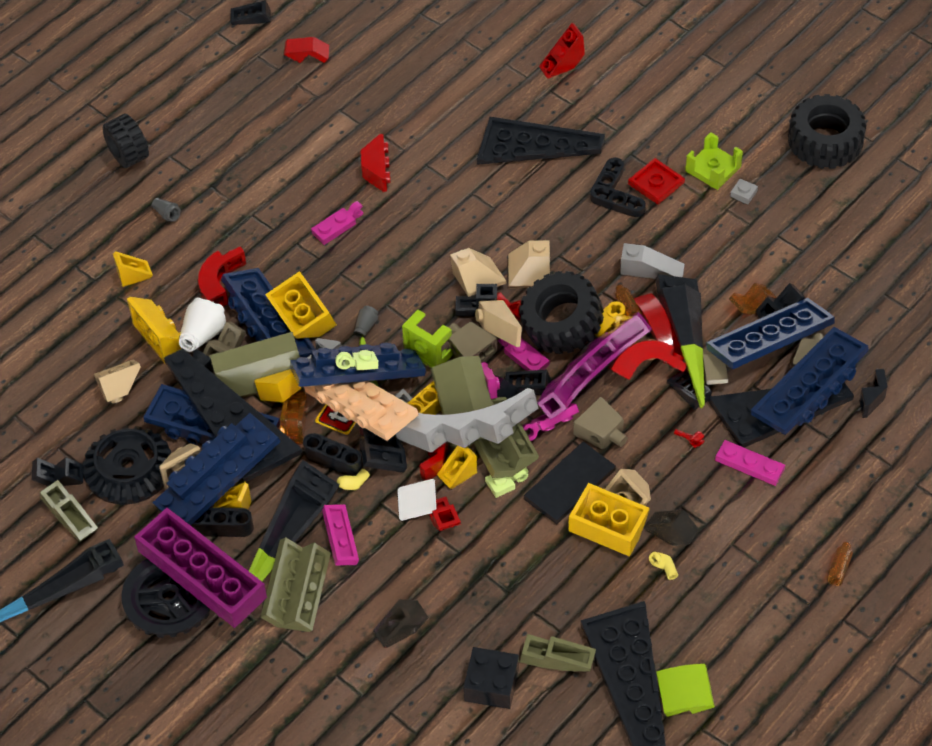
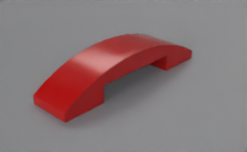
[632,293,684,363]

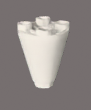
[179,298,226,352]

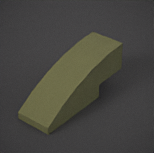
[40,480,98,542]
[520,634,596,671]

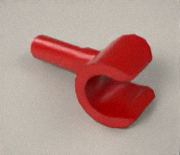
[674,429,705,448]

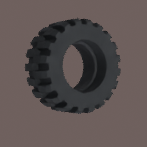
[788,94,867,169]
[519,271,604,354]

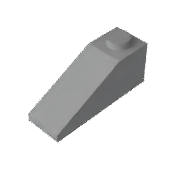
[620,243,685,279]

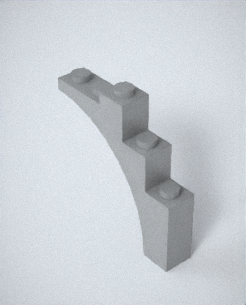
[396,388,538,452]

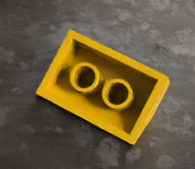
[265,271,337,339]
[127,297,182,364]
[569,483,650,557]

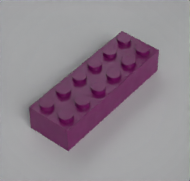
[134,508,267,628]

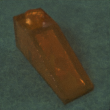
[280,392,307,445]

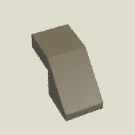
[203,322,246,358]
[703,349,728,385]

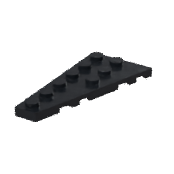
[477,117,605,165]
[708,382,854,448]

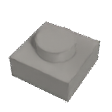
[730,179,758,204]

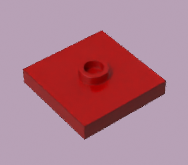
[628,158,685,205]

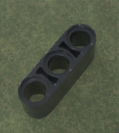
[303,433,363,476]
[191,508,254,537]

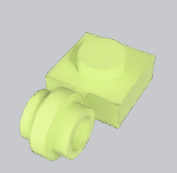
[335,350,378,370]
[485,468,528,498]

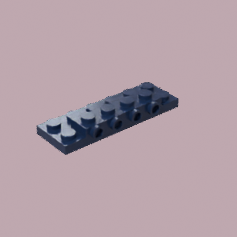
[221,268,316,358]
[706,298,835,369]
[751,327,869,435]
[290,343,426,387]
[143,384,281,445]
[152,413,281,526]

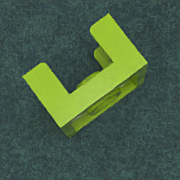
[686,132,743,190]
[402,310,453,368]

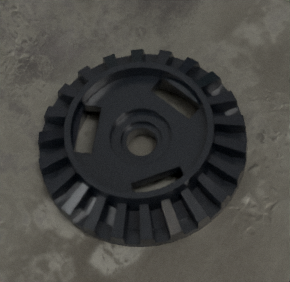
[83,426,171,505]
[121,559,211,638]

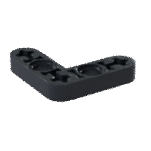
[590,157,646,217]

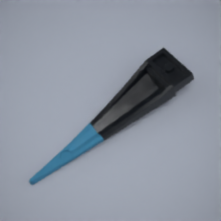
[0,539,124,622]

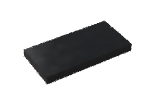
[524,441,616,525]

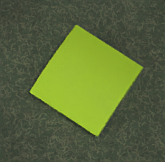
[656,664,715,717]

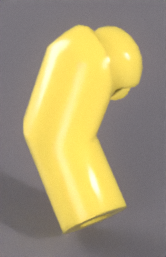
[337,469,370,490]
[649,552,678,580]

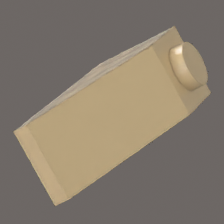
[475,300,522,347]

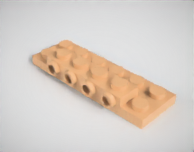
[304,381,419,441]

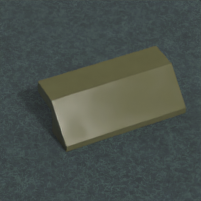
[210,332,300,398]
[431,356,492,448]
[474,397,539,478]
[261,537,331,632]

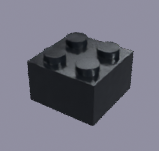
[463,647,519,709]

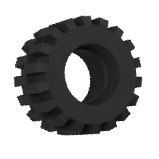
[103,113,149,168]

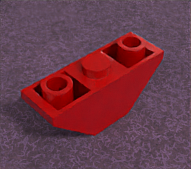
[539,23,585,79]
[361,134,391,192]

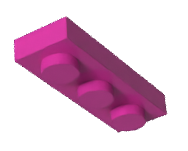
[715,440,785,486]
[322,505,359,566]

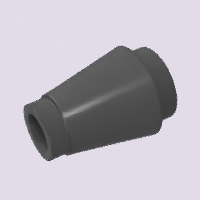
[152,198,181,222]
[354,306,379,338]

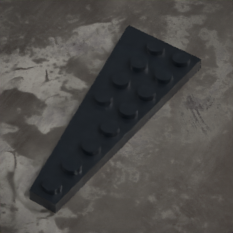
[164,349,302,482]
[580,601,666,746]

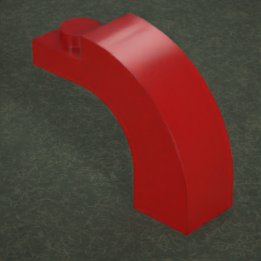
[198,246,246,307]
[608,340,687,380]

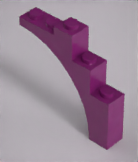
[537,312,652,420]

